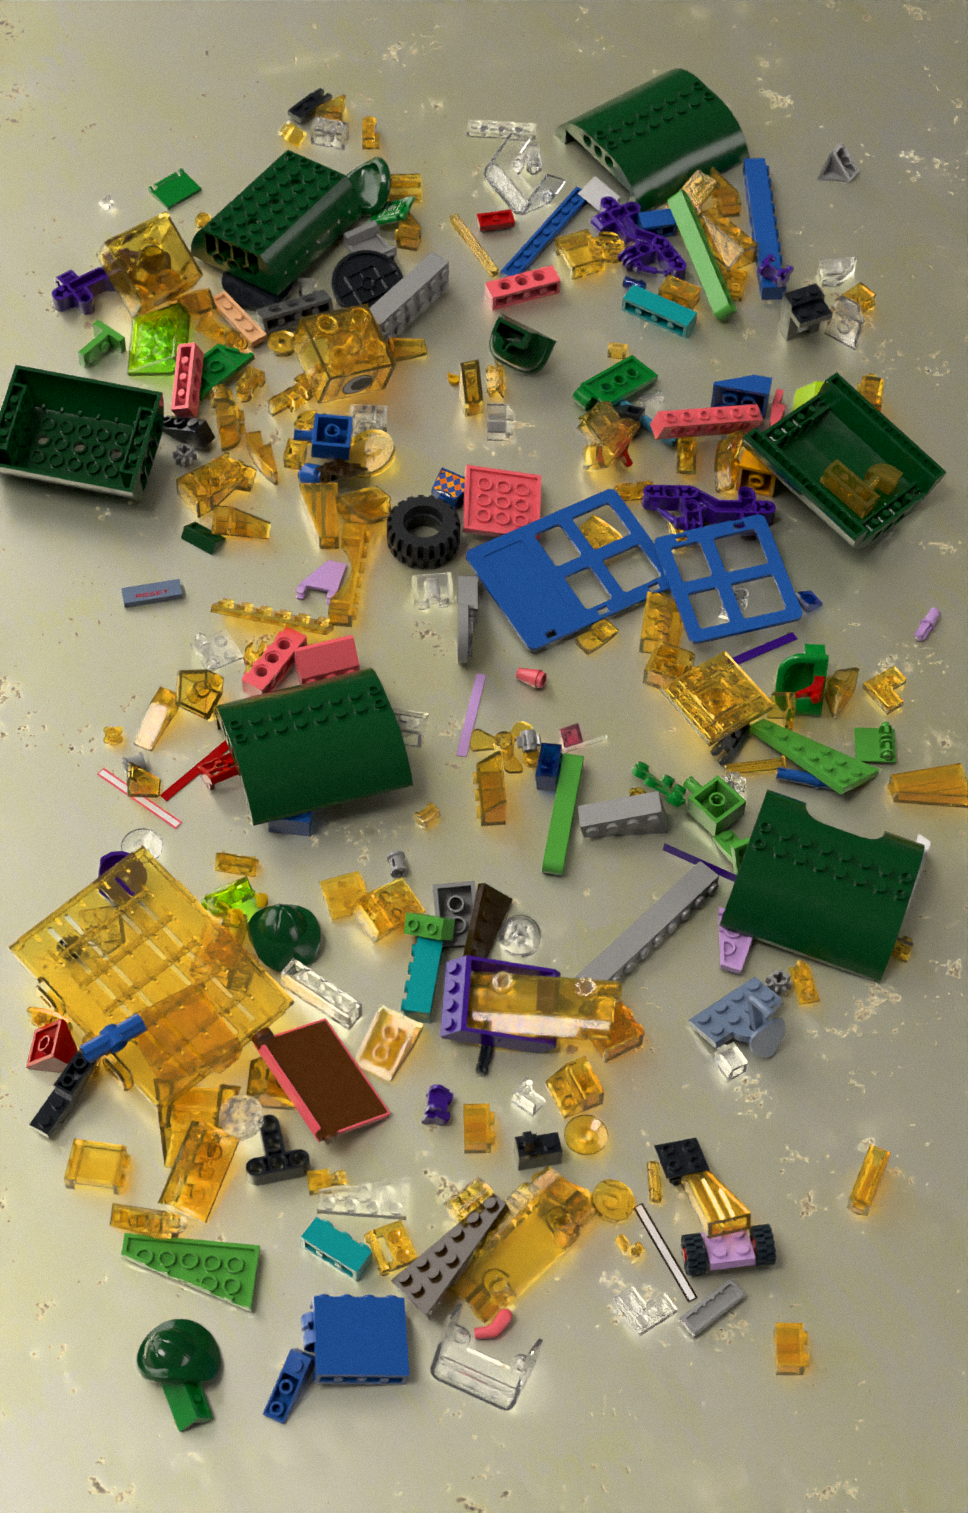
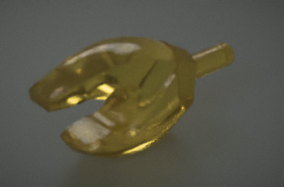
[243,640,266,674]

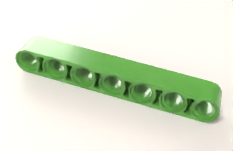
[542,753,584,876]

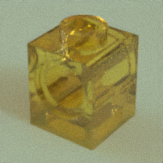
[283,438,307,470]

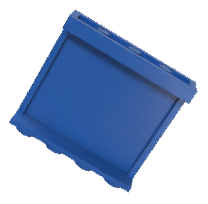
[310,1294,409,1385]

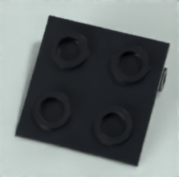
[654,1137,709,1186]

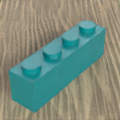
[622,285,697,339]
[401,936,443,1024]

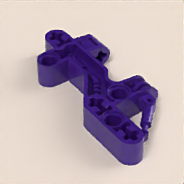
[590,196,687,283]
[52,247,171,315]
[641,485,776,536]

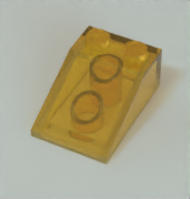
[354,1004,425,1082]

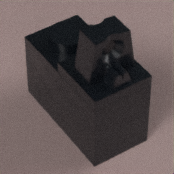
[514,1131,563,1171]

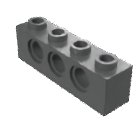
[256,289,334,334]

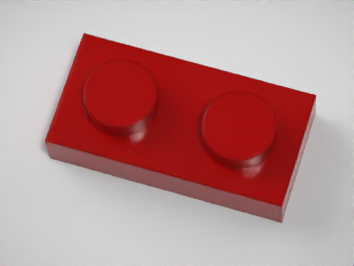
[476,209,515,232]

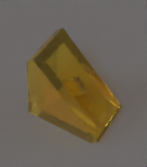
[316,94,346,126]
[127,762,161,798]

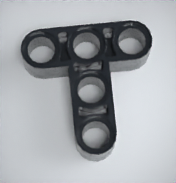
[246,1115,310,1186]

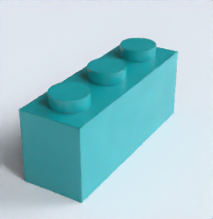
[300,1217,372,1282]

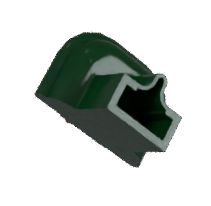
[489,313,557,375]

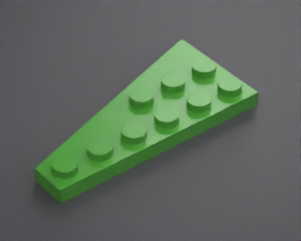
[749,719,880,794]
[121,1233,260,1312]

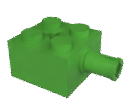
[683,775,746,836]

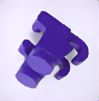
[758,254,794,288]
[421,1084,453,1126]

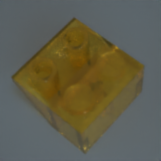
[545,1056,604,1120]

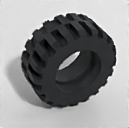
[387,495,460,569]

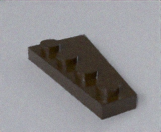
[463,883,512,958]

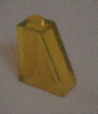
[846,1144,891,1216]

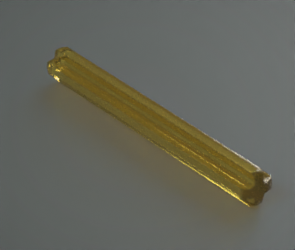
[449,213,499,277]

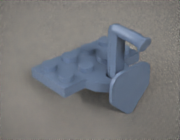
[689,977,786,1057]

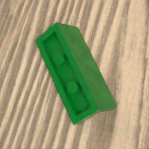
[161,1383,213,1432]

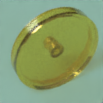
[345,430,396,478]

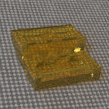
[387,174,422,203]
[567,515,623,549]
[318,870,372,921]

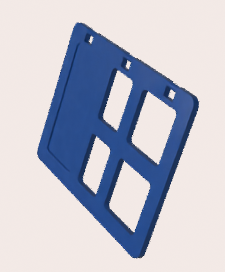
[466,489,670,651]

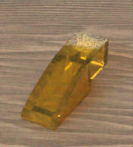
[245,431,278,485]

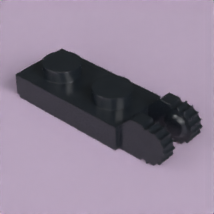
[288,88,332,124]
[710,713,751,765]

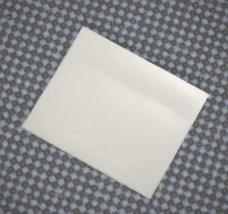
[578,176,620,212]

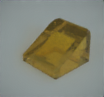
[607,342,628,359]

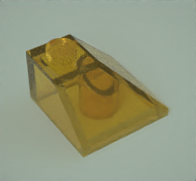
[167,288,217,317]
[824,667,860,719]
[175,669,224,720]

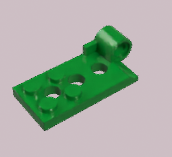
[572,355,658,411]

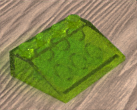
[127,302,191,376]

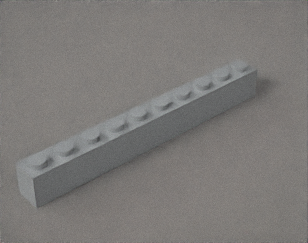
[559,861,719,1018]

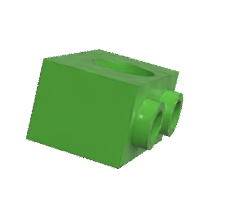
[403,912,455,940]

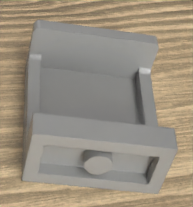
[344,220,397,261]

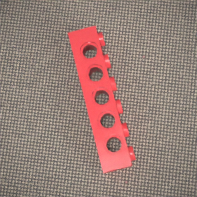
[650,404,763,440]

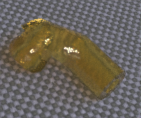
[614,1234,645,1258]

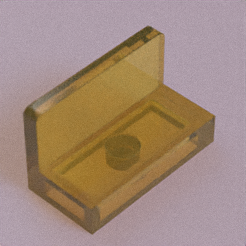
[767,692,796,731]

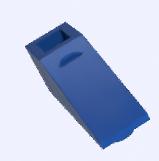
[263,1348,315,1424]

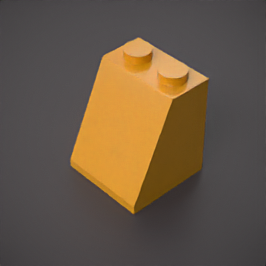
[735,449,778,498]

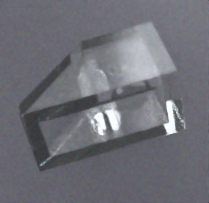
[818,257,856,287]

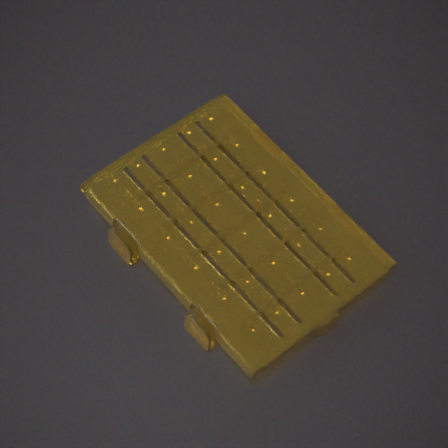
[8,845,294,1112]

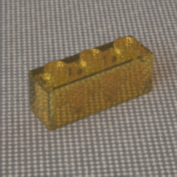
[820,459,880,518]

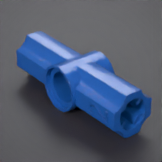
[80,1013,147,1063]

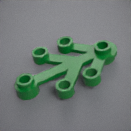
[631,761,687,808]

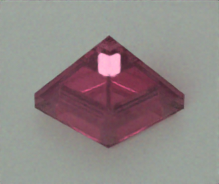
[559,723,583,748]

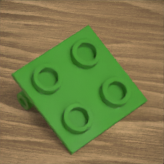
[854,722,896,763]

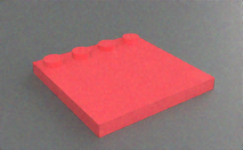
[462,465,541,541]

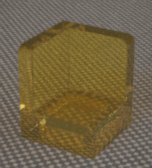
[277,120,307,147]

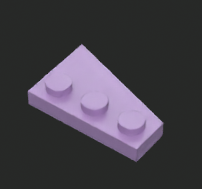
[718,907,753,975]

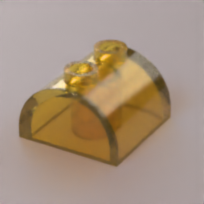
[214,398,246,452]

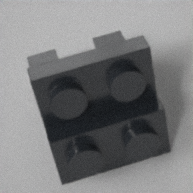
[778,283,833,341]

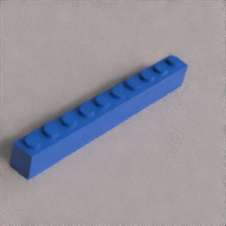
[742,158,786,300]

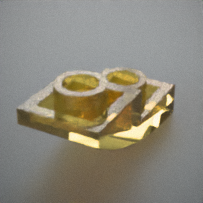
[27,1007,74,1032]

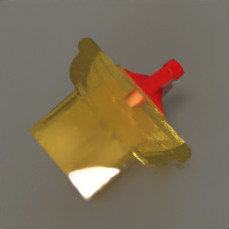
[577,401,640,472]

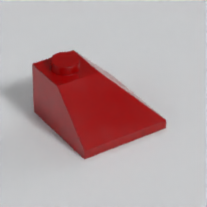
[26,1019,77,1073]

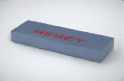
[121,579,183,607]

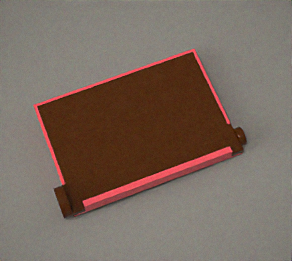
[251,1018,391,1145]

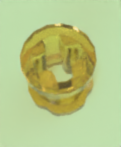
[413,802,441,829]

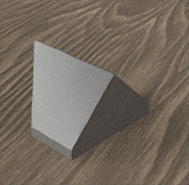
[817,143,859,182]

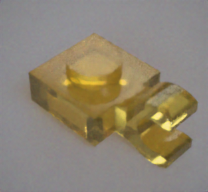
[307,1168,346,1195]

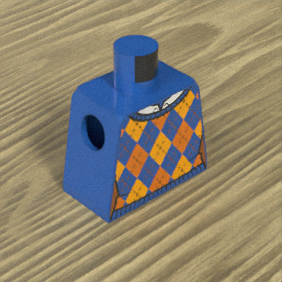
[431,467,465,510]

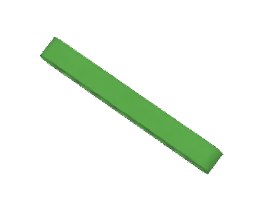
[667,189,737,322]

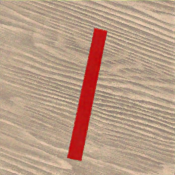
[160,740,229,801]

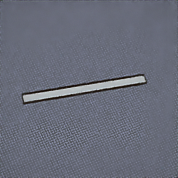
[633,1203,698,1302]

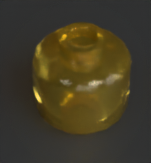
[208,384,235,414]

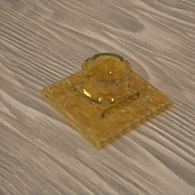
[660,651,774,746]

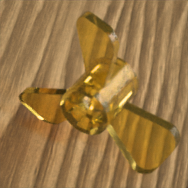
[469,721,532,774]

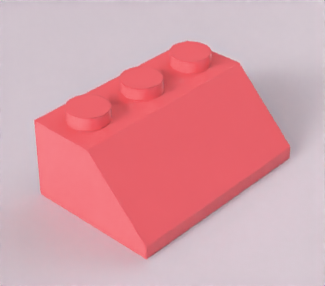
[295,635,360,685]

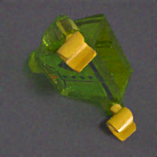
[201,876,268,924]

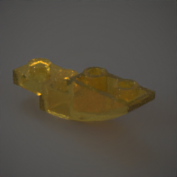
[267,362,326,417]
[714,430,745,493]
[676,437,697,475]

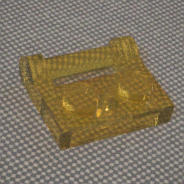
[681,169,721,213]
[363,1220,418,1276]

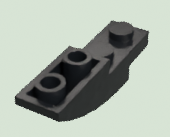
[29,1051,96,1138]

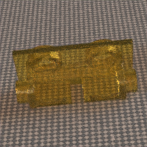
[485,359,506,398]
[613,480,654,502]
[215,851,259,877]
[788,959,820,1005]

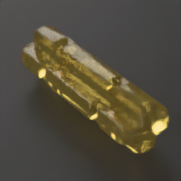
[647,1161,662,1204]

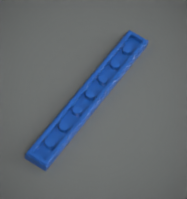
[500,186,587,278]

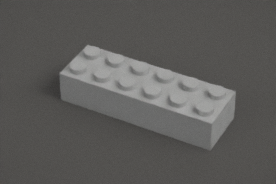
[363,252,449,350]

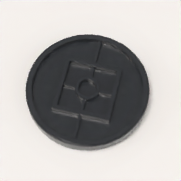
[331,250,403,318]
[222,271,294,311]

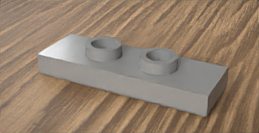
[679,1278,746,1337]

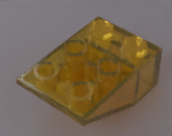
[176,454,245,518]
[351,877,426,943]

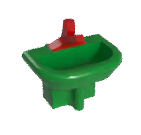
[774,644,829,716]

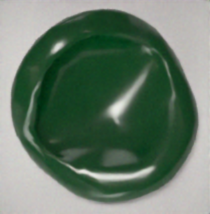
[346,157,392,218]
[247,904,321,973]
[136,1319,221,1384]

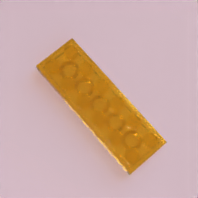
[210,598,335,635]

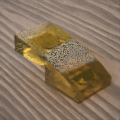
[575,618,619,655]

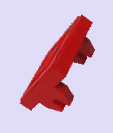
[197,752,238,791]

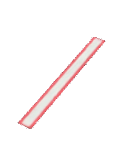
[97,768,182,829]

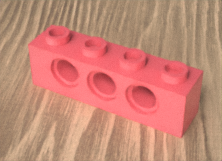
[485,265,561,310]
[171,342,204,419]
[241,626,307,696]

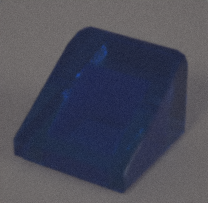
[796,590,823,613]

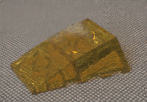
[153,1079,241,1172]

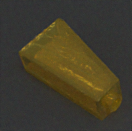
[299,483,339,550]
[886,763,968,808]
[681,1170,751,1239]

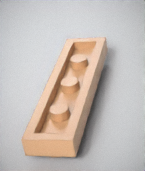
[210,291,267,347]

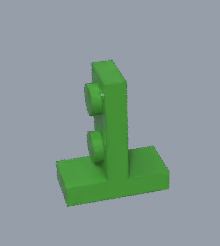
[78,320,126,368]
[713,829,750,875]

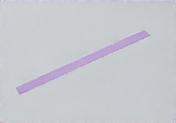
[456,673,486,757]

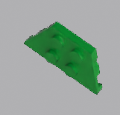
[199,344,255,401]

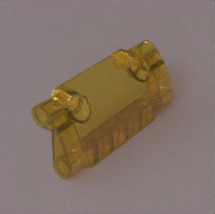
[467,971,622,1040]
[448,1166,597,1323]

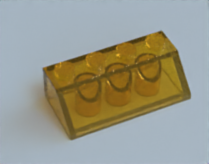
[698,207,759,273]
[158,1121,240,1223]

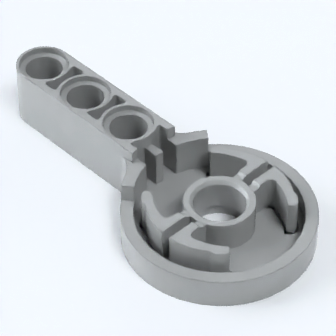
[457,576,478,663]

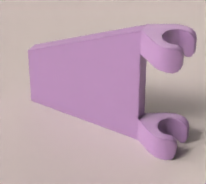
[296,560,347,605]

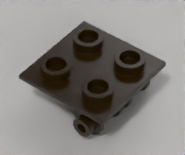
[316,458,368,484]

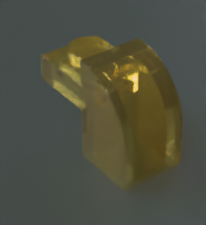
[860,463,903,501]

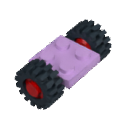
[681,1224,776,1276]

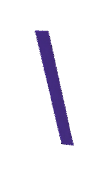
[707,632,798,676]
[663,843,737,882]

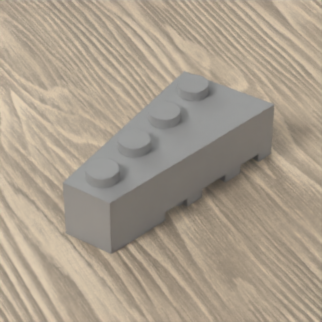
[578,791,668,838]

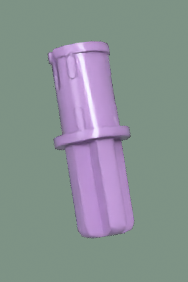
[914,608,941,641]

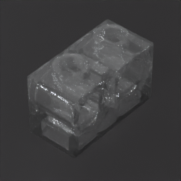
[350,405,388,436]

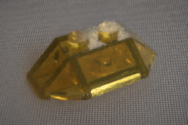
[335,486,391,525]

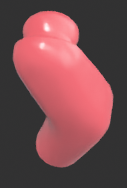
[474,1308,513,1339]

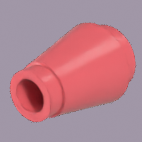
[516,668,547,689]

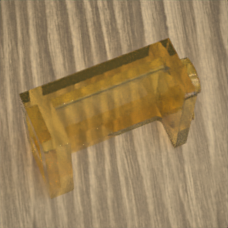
[554,229,605,280]
[64,1139,131,1195]

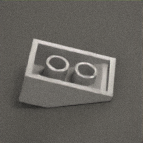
[433,881,476,947]

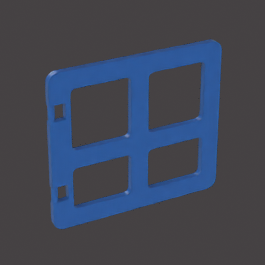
[654,515,802,644]

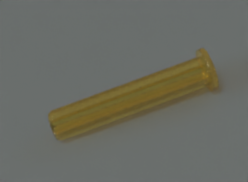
[725,755,786,775]

